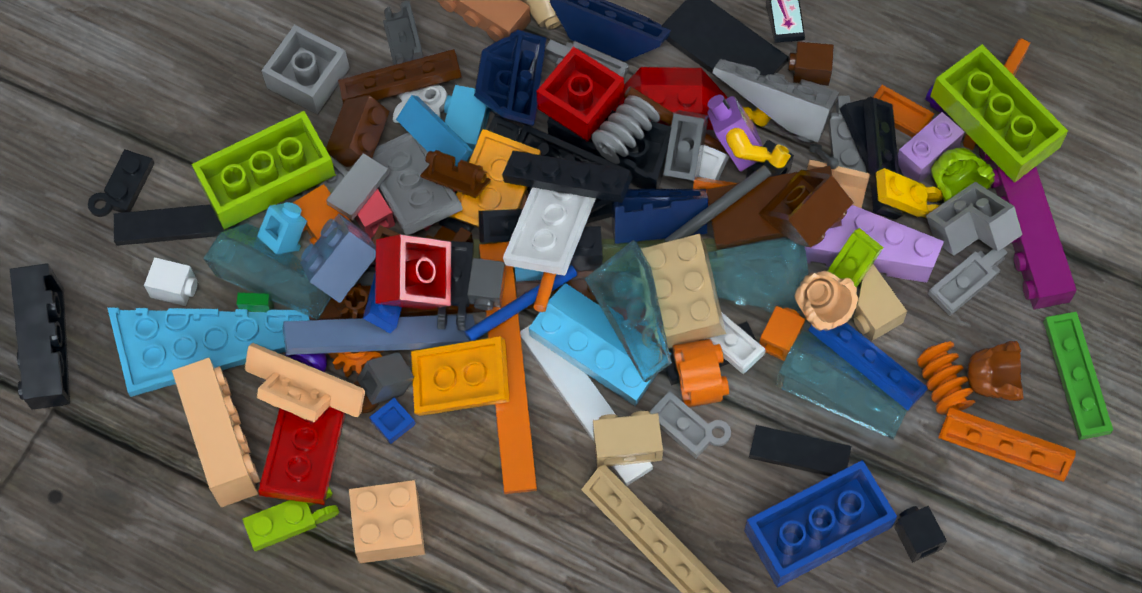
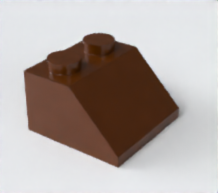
[758,170,854,248]

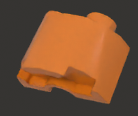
[672,339,729,408]

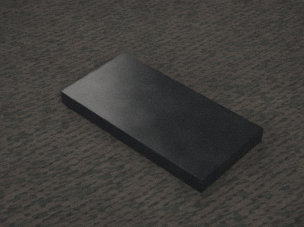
[662,0,789,102]

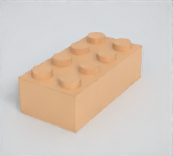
[172,357,260,507]

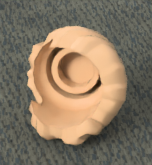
[794,271,859,331]

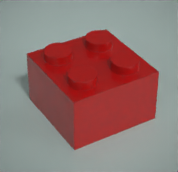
[536,46,624,141]
[375,234,451,310]

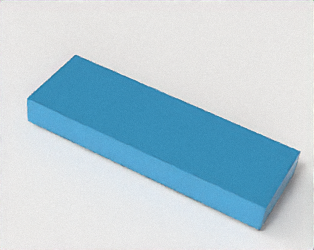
[396,95,473,167]

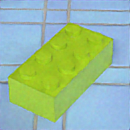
[930,44,1068,183]
[191,111,336,230]

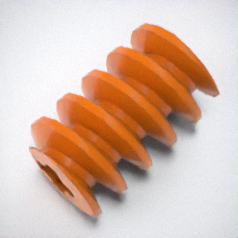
[917,341,976,415]

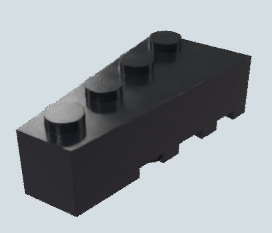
[10,263,70,410]

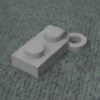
[650,391,731,459]

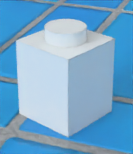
[144,257,197,306]

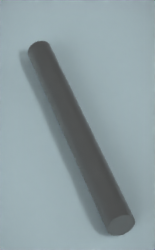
[664,165,771,242]

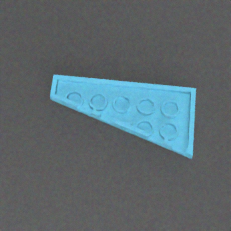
[108,308,310,397]

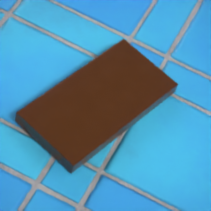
[706,166,842,249]

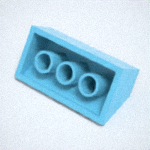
[529,283,671,407]

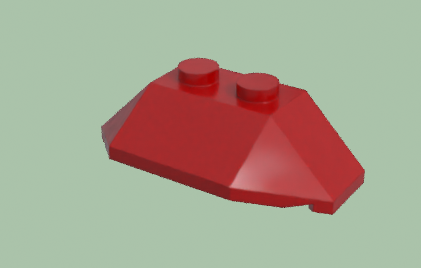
[613,67,728,130]

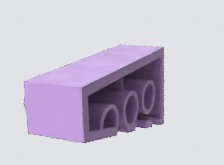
[799,205,944,283]

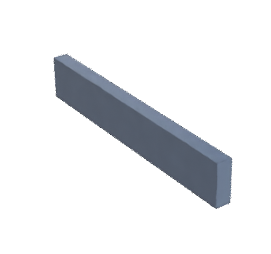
[282,314,478,355]

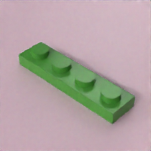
[1043,312,1113,440]

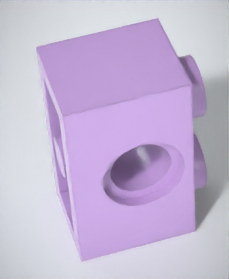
[898,112,965,183]

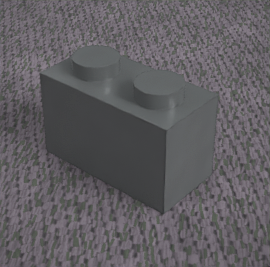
[664,110,709,180]

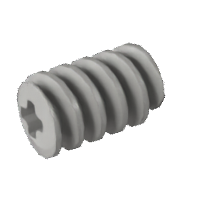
[592,96,660,164]

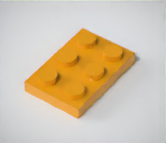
[449,129,541,228]
[411,336,509,416]

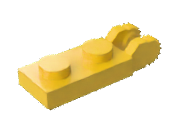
[876,168,943,218]

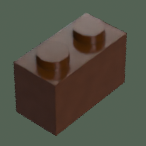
[326,95,390,167]

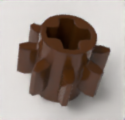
[337,283,370,319]

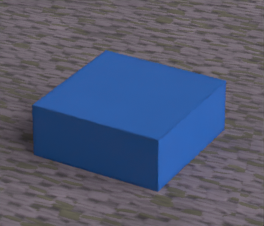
[369,397,416,444]

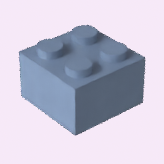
[300,214,376,303]

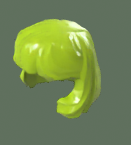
[931,148,995,202]

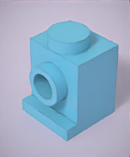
[257,202,307,254]

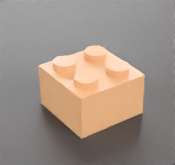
[349,480,425,563]

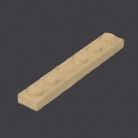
[581,464,731,593]

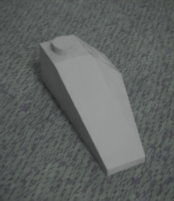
[712,59,839,142]

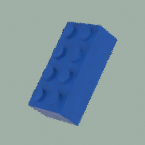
[744,460,897,588]

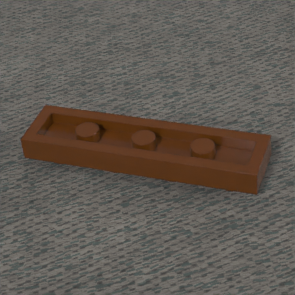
[338,49,462,103]

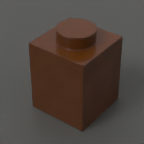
[788,41,834,86]

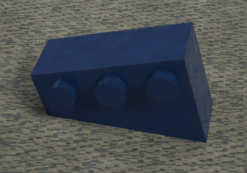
[612,189,708,244]

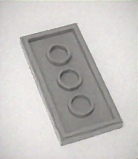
[372,132,463,235]

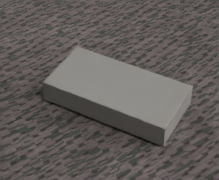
[326,153,389,220]

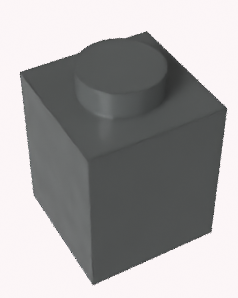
[467,258,506,310]
[357,352,414,405]

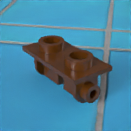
[420,150,491,198]

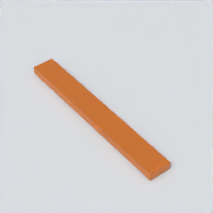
[479,241,537,494]

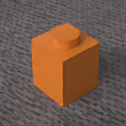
[759,306,805,362]

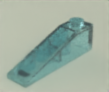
[585,240,671,382]

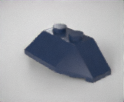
[550,0,671,61]
[474,30,546,126]

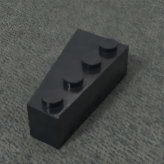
[547,110,671,189]

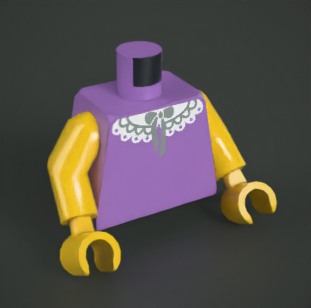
[707,95,791,172]

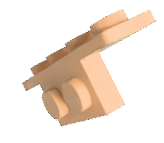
[245,343,365,422]

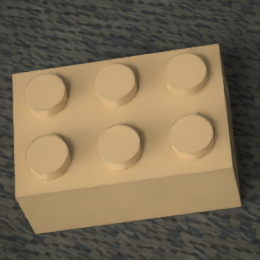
[638,234,726,349]

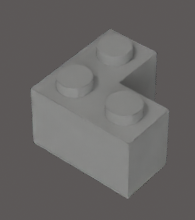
[926,182,1023,256]

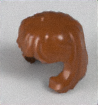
[967,341,1024,401]

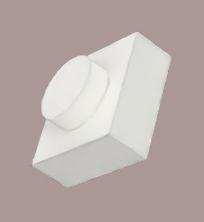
[698,145,729,180]

